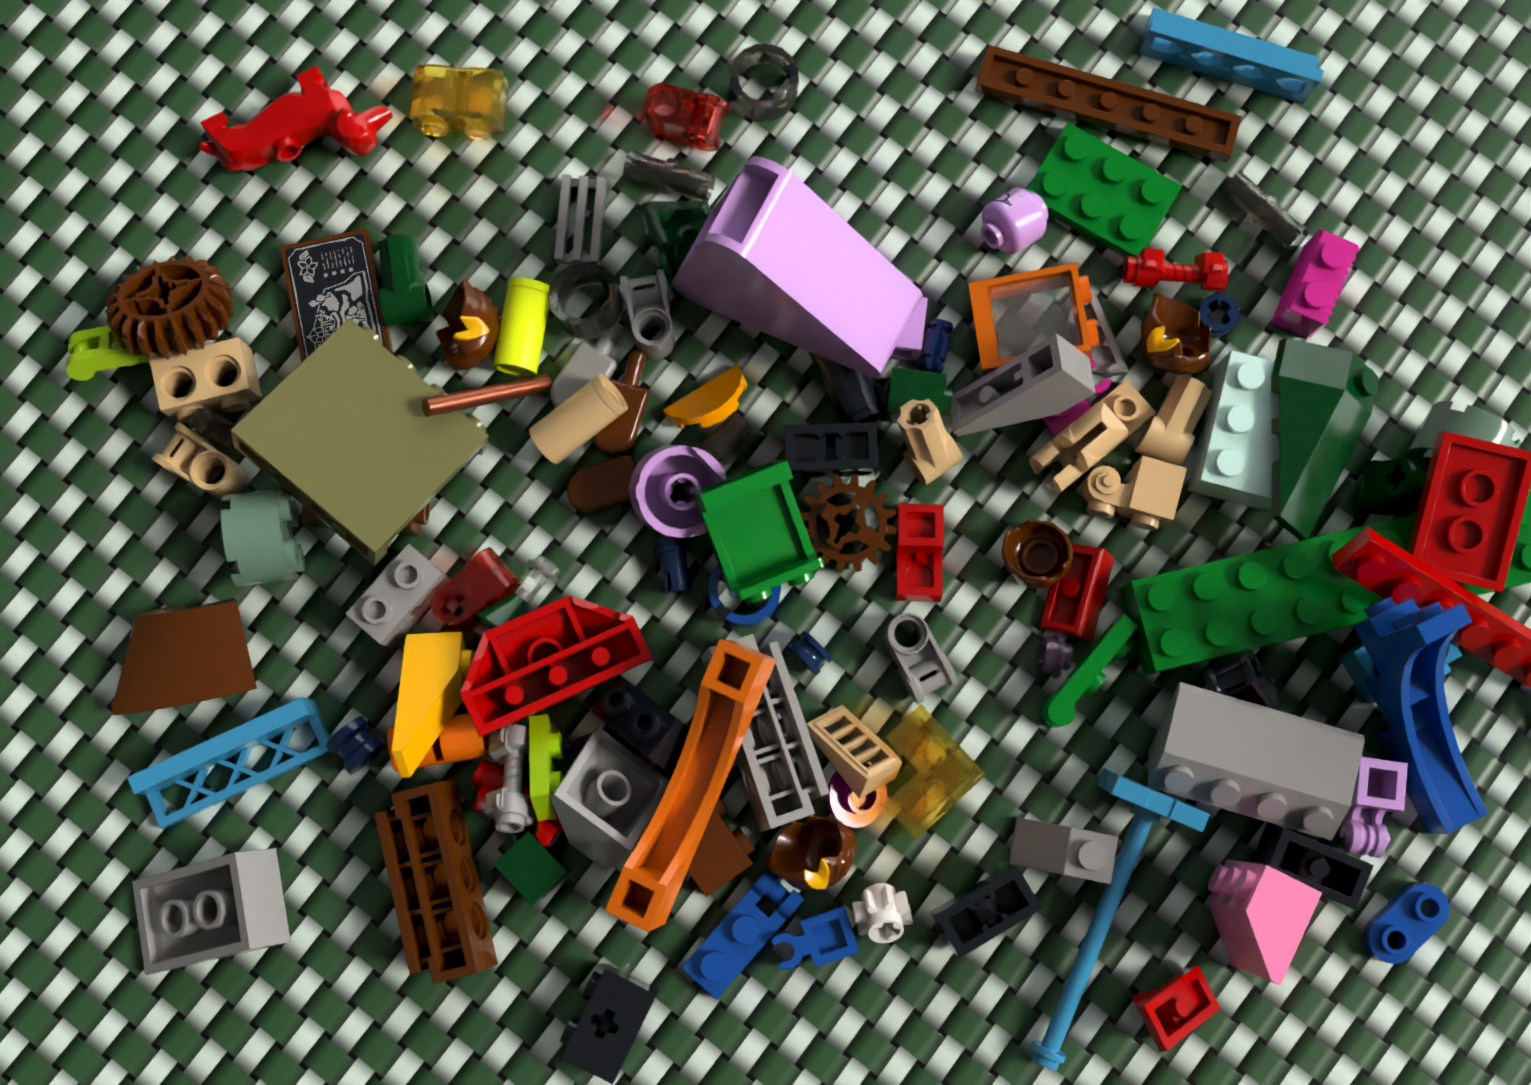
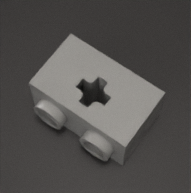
[346,544,453,649]

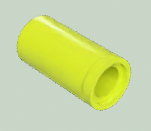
[492,278,553,377]

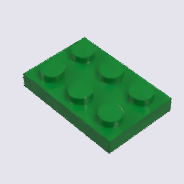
[1027,122,1182,258]

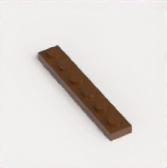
[975,44,1242,163]

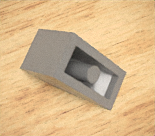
[1008,817,1118,884]

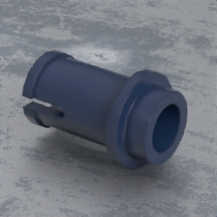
[654,537,691,593]

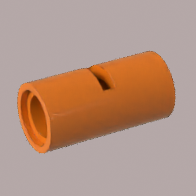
[387,713,490,772]

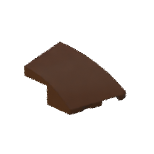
[111,598,257,715]

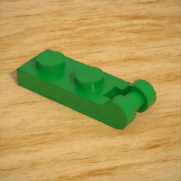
[1040,614,1138,728]

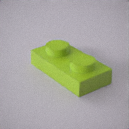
[529,714,563,821]

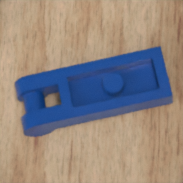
[681,869,804,1000]

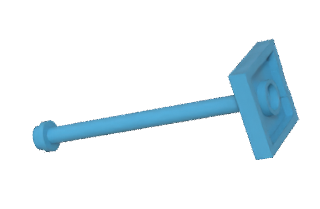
[1030,768,1210,1070]

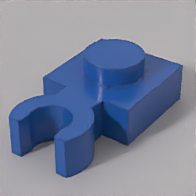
[771,905,860,970]

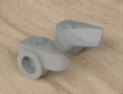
[485,724,536,833]

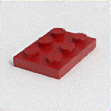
[1407,431,1531,593]

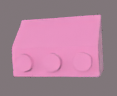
[1208,859,1322,985]

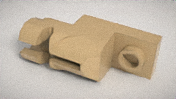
[1029,379,1156,494]

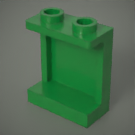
[691,459,825,604]

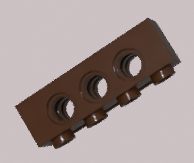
[374,780,498,984]

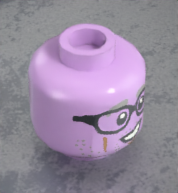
[981,187,1048,255]

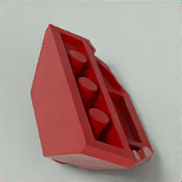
[460,595,653,737]

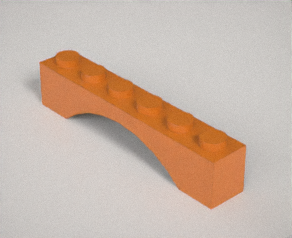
[605,639,777,932]

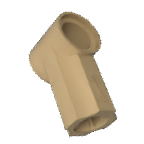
[1135,375,1212,466]
[897,399,963,486]

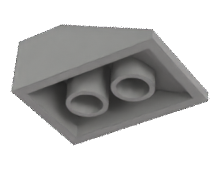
[132,848,291,975]

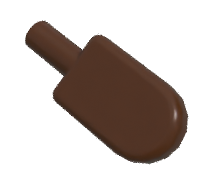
[592,350,649,455]
[566,455,636,514]

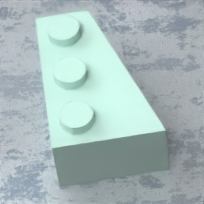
[1187,350,1280,513]

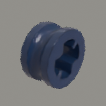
[1196,293,1239,338]
[788,631,833,676]

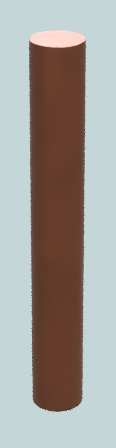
[422,374,552,417]

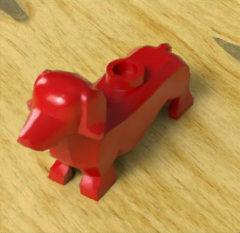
[199,65,393,171]

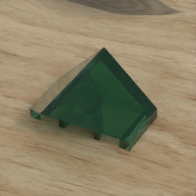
[640,201,711,305]

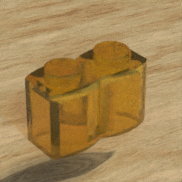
[410,64,509,140]

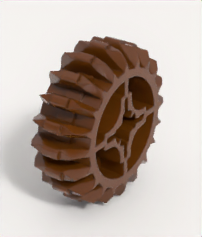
[105,256,234,360]

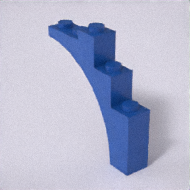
[1353,596,1488,834]

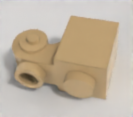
[1082,456,1187,531]

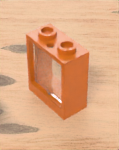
[968,262,1099,376]

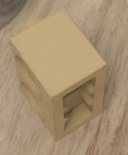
[149,337,263,423]

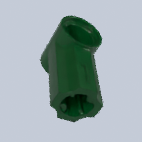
[378,234,433,328]

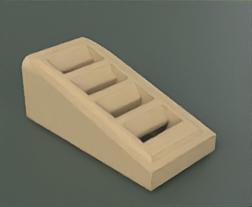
[806,705,902,799]

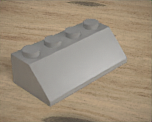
[1148,682,1365,841]

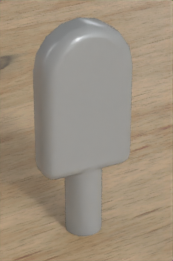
[550,319,625,408]

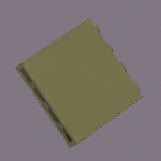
[231,318,489,566]

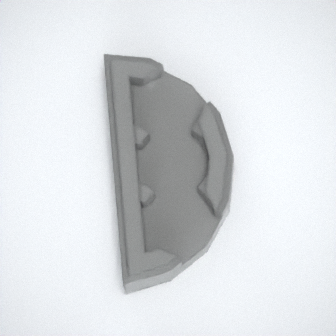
[1064,290,1129,377]

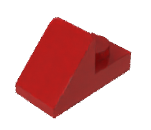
[1131,965,1220,1052]

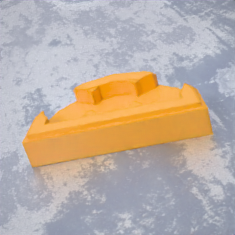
[663,364,747,428]

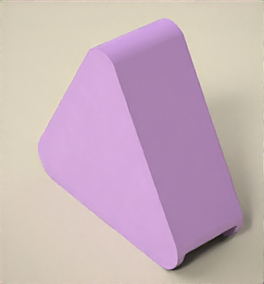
[672,156,923,377]

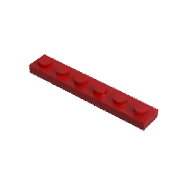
[1331,527,1531,689]

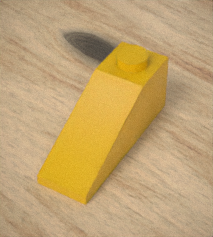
[392,632,474,778]

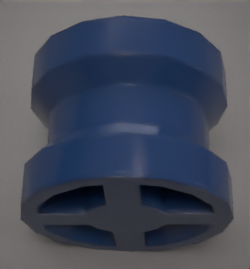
[326,716,386,775]

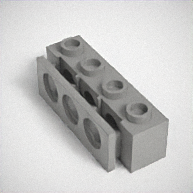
[701,634,830,833]

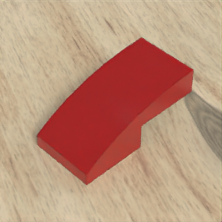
[895,503,944,602]

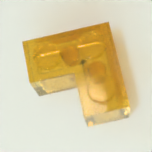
[880,704,986,840]

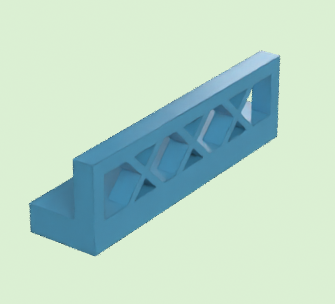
[1138,7,1324,104]
[127,697,330,829]

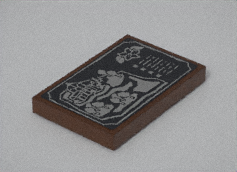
[280,228,394,362]

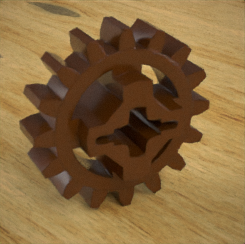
[800,474,897,572]

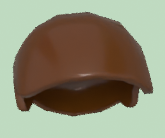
[1001,519,1073,588]

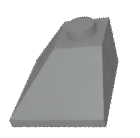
[550,726,670,871]

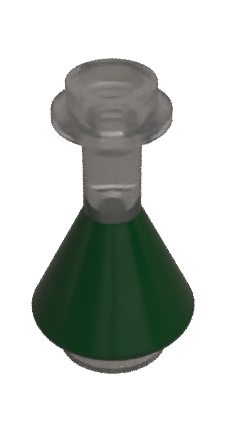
[472,555,560,639]

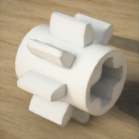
[852,883,913,943]

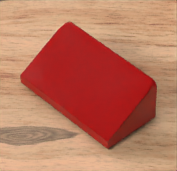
[1039,543,1114,643]

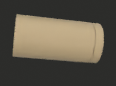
[529,374,628,464]

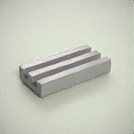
[554,174,607,266]

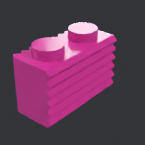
[1271,230,1360,339]

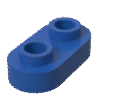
[1363,883,1450,964]

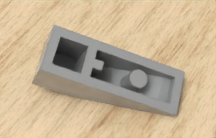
[950,333,1096,436]

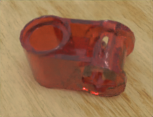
[644,83,731,151]
[431,547,521,632]

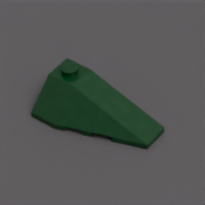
[1271,338,1379,541]

